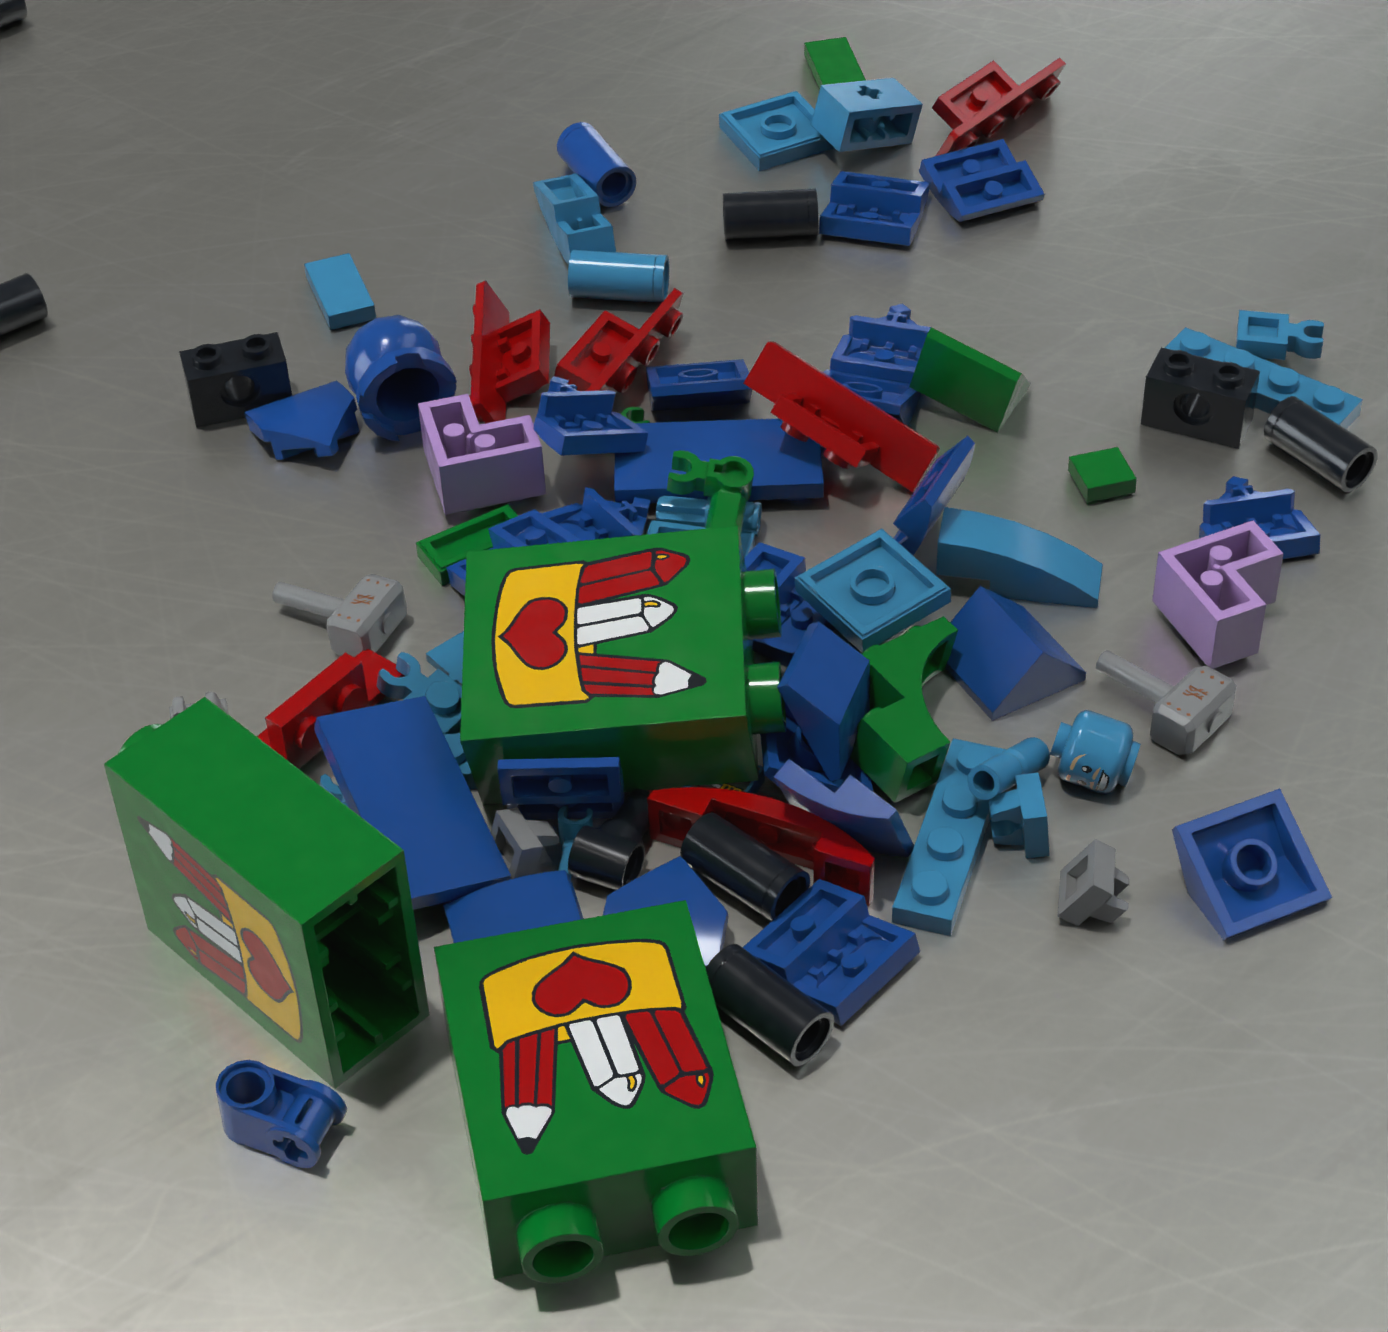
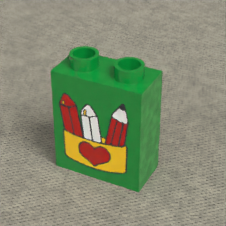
[460,526,786,805]
[104,697,430,1089]
[434,900,758,1283]

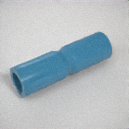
[967,737,1050,800]

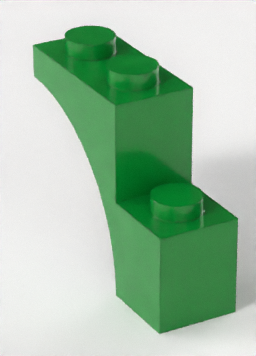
[850,616,958,803]

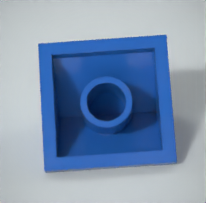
[946,586,1086,721]

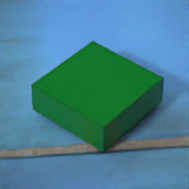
[1068,447,1137,503]

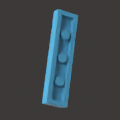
[1165,327,1363,430]
[892,738,1006,936]

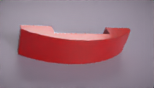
[647,787,875,906]

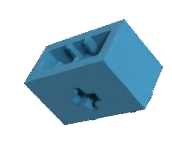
[811,78,923,152]

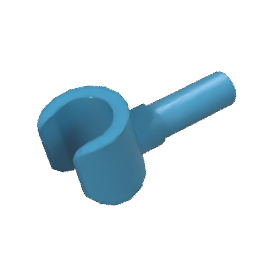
[558,806,593,878]

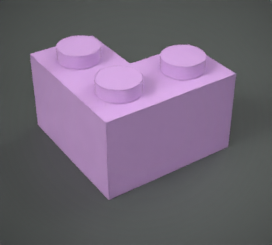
[418,394,546,515]
[1152,520,1284,669]

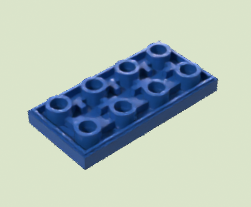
[614,418,824,504]
[314,696,511,910]

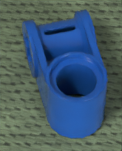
[216,1060,347,1168]

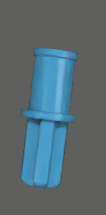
[656,495,762,536]

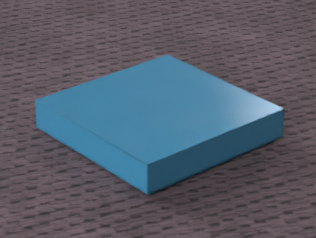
[719,91,834,171]
[795,529,951,653]

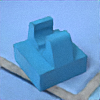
[988,772,1049,859]

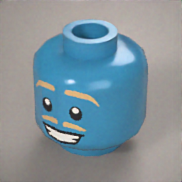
[1050,710,1141,795]

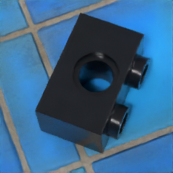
[179,332,292,428]
[1141,347,1260,449]

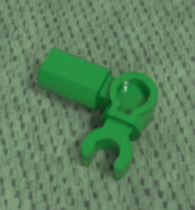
[667,450,754,537]

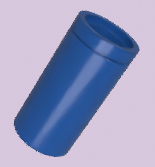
[557,122,637,207]

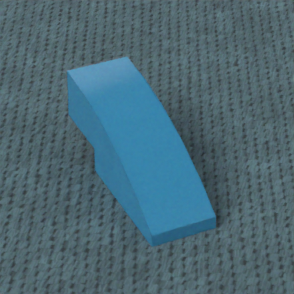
[533,174,616,266]
[936,507,1103,608]

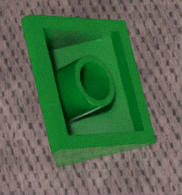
[909,327,1031,433]

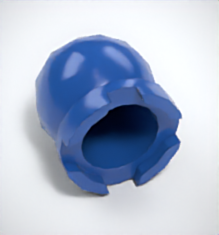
[345,315,457,441]

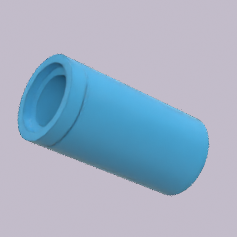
[568,250,670,303]

